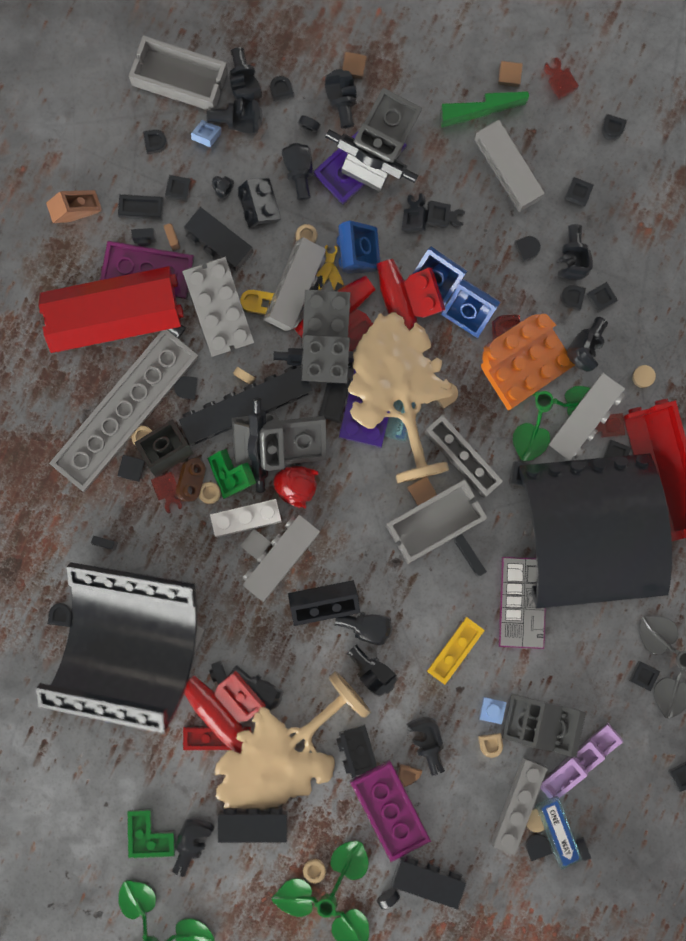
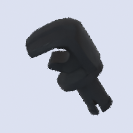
[207,98,263,134]
[282,143,313,200]
[567,317,608,372]
[334,612,393,645]
[228,665,284,711]
[406,717,445,776]
[172,817,214,877]

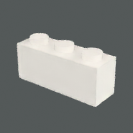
[210,499,282,538]

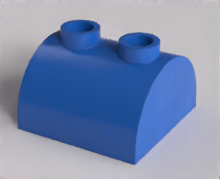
[337,220,380,273]
[412,246,468,306]
[441,278,501,338]

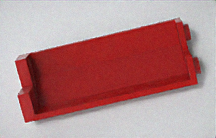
[38,266,184,353]
[623,398,686,541]

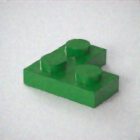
[207,449,256,499]
[127,809,175,858]

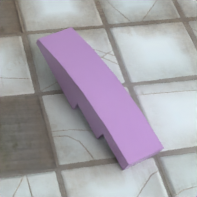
[540,723,623,802]

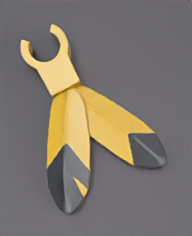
[311,244,344,291]

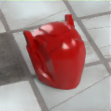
[273,466,319,509]

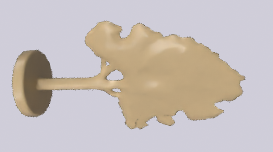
[348,312,454,484]
[215,671,371,810]

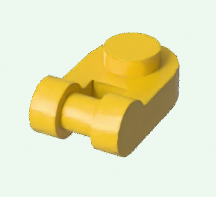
[240,290,274,315]

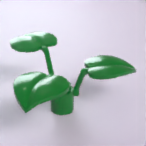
[513,386,590,461]
[271,841,370,941]
[118,880,215,941]

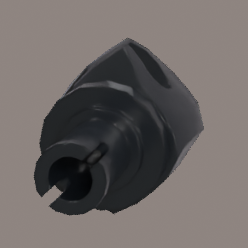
[229,47,262,103]
[325,69,357,129]
[557,224,593,280]
[346,644,398,697]

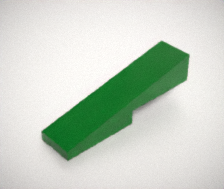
[440,92,529,128]

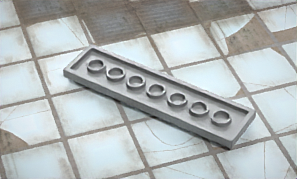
[49,330,199,492]

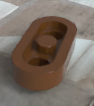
[176,458,206,502]

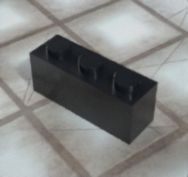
[184,207,253,272]
[288,580,361,626]
[218,807,287,843]
[391,855,466,910]

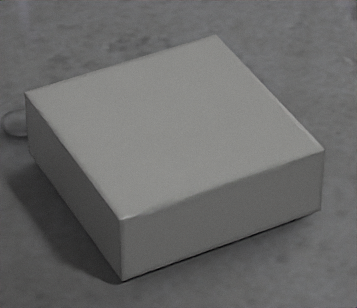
[240,529,271,559]

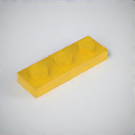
[427,617,485,685]

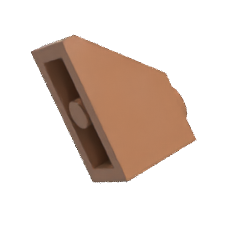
[46,190,102,223]

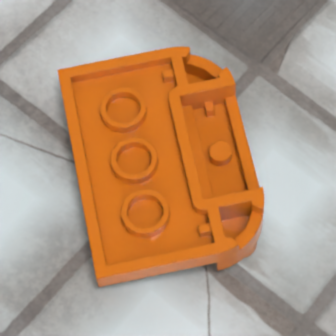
[481,314,575,410]

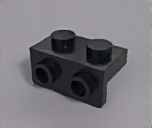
[238,178,281,229]
[336,724,377,778]

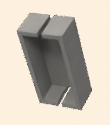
[129,36,228,110]
[183,257,254,357]
[385,479,488,564]

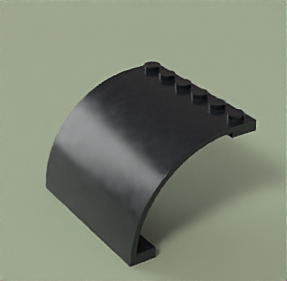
[519,453,672,609]
[36,562,197,733]

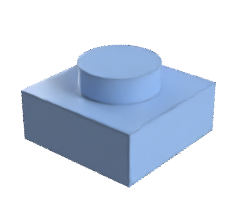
[191,120,221,147]
[479,697,506,724]

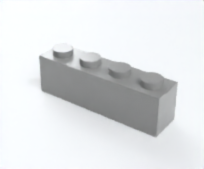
[474,120,545,212]
[263,237,326,331]
[548,373,625,461]
[424,415,503,498]
[242,515,320,602]
[490,757,547,855]

